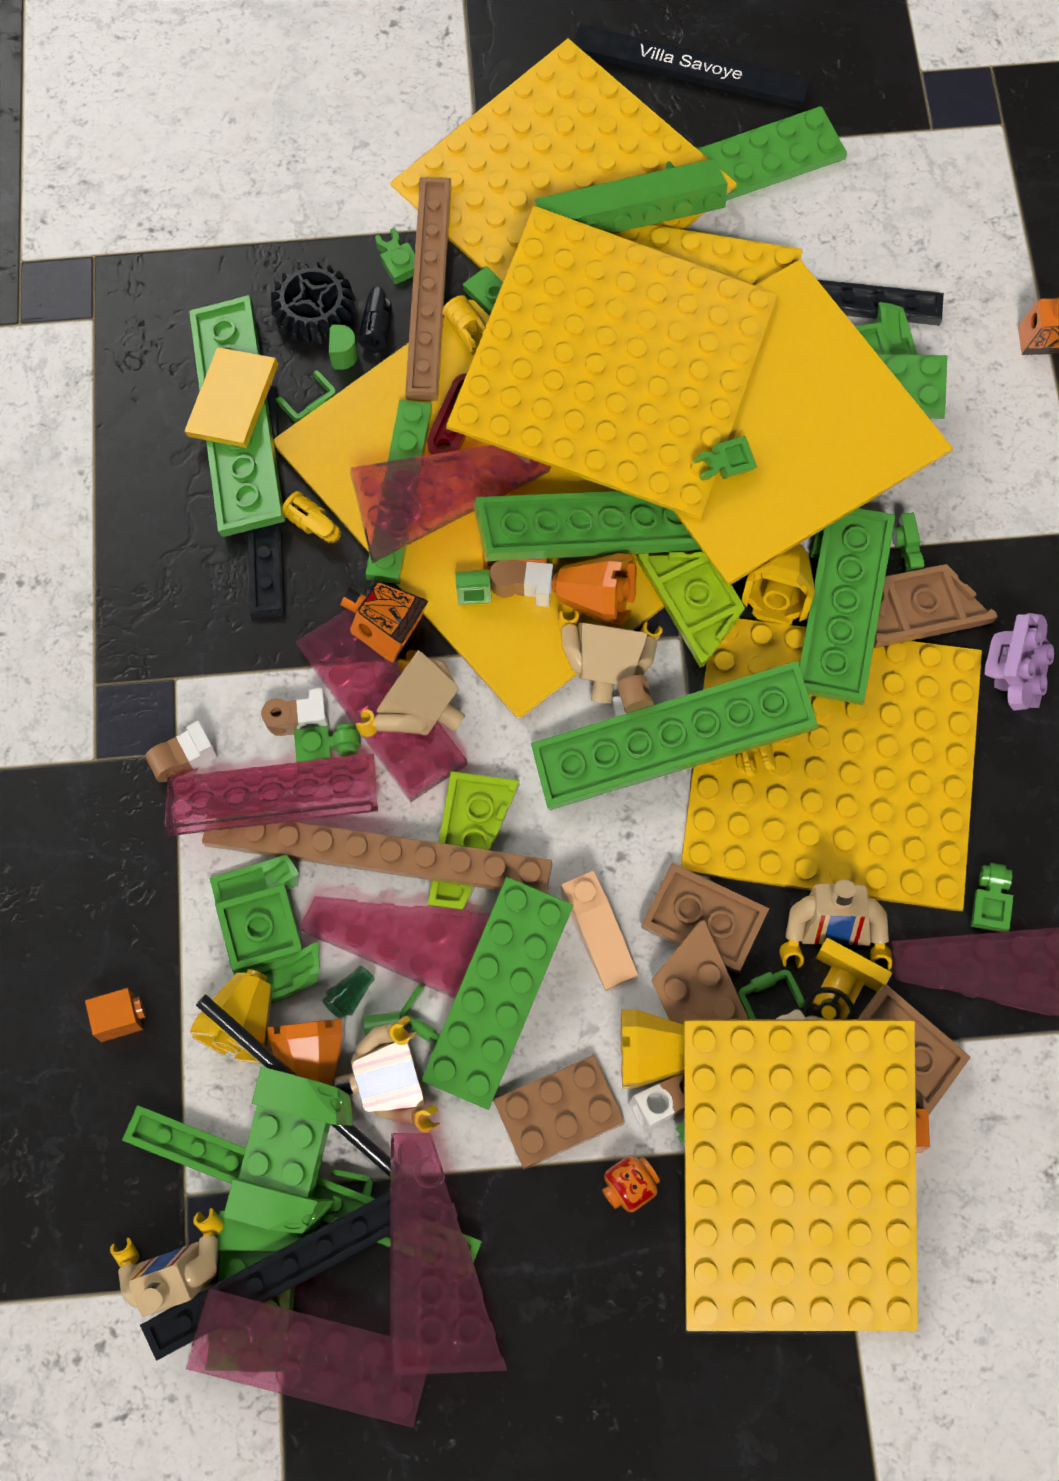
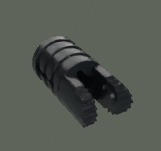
[358,285,392,350]

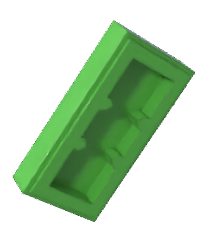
[463,266,503,316]

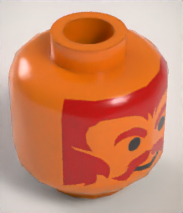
[602,1155,660,1212]

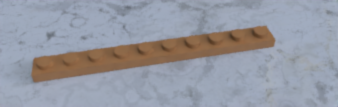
[202,809,553,893]

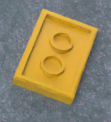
[185,347,279,448]

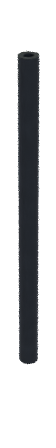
[196,994,400,1178]

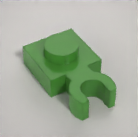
[375,228,415,285]
[693,436,757,480]
[892,512,924,572]

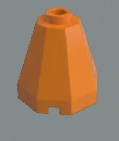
[552,553,637,628]
[267,1018,345,1087]

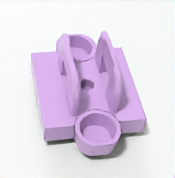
[985,613,1054,710]

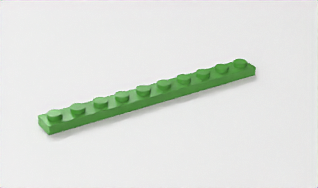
[122,1105,482,1279]

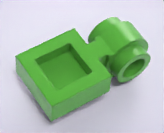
[294,724,361,767]
[971,863,1014,933]

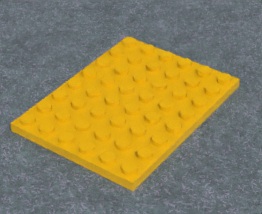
[684,1019,918,1331]

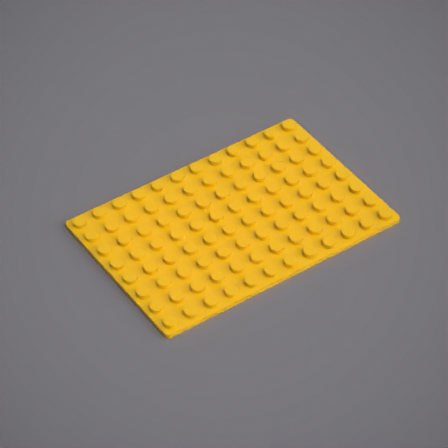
[274,300,703,718]

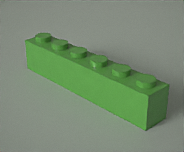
[534,158,728,234]

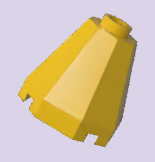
[742,544,815,625]
[190,969,272,1064]
[621,1009,684,1089]

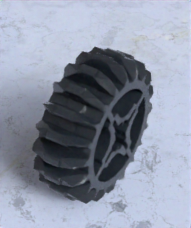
[270,262,356,345]

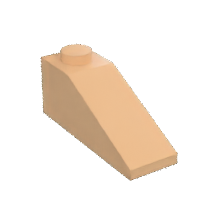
[561,870,638,991]

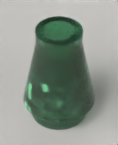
[322,966,375,1019]

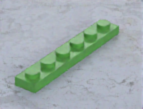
[366,400,432,584]

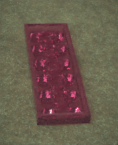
[296,609,468,803]
[165,753,379,836]
[185,1289,433,1428]

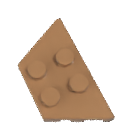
[873,564,998,648]
[651,920,748,1025]

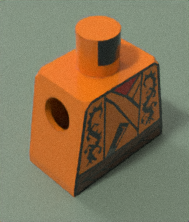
[1018,297,1059,355]
[340,582,428,663]

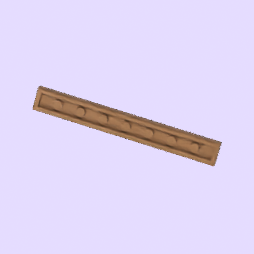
[405,178,451,401]

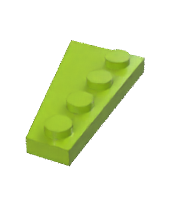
[428,771,520,913]

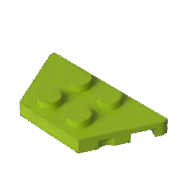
[637,552,745,668]

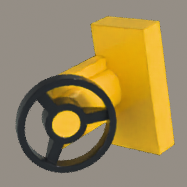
[803,938,892,1019]

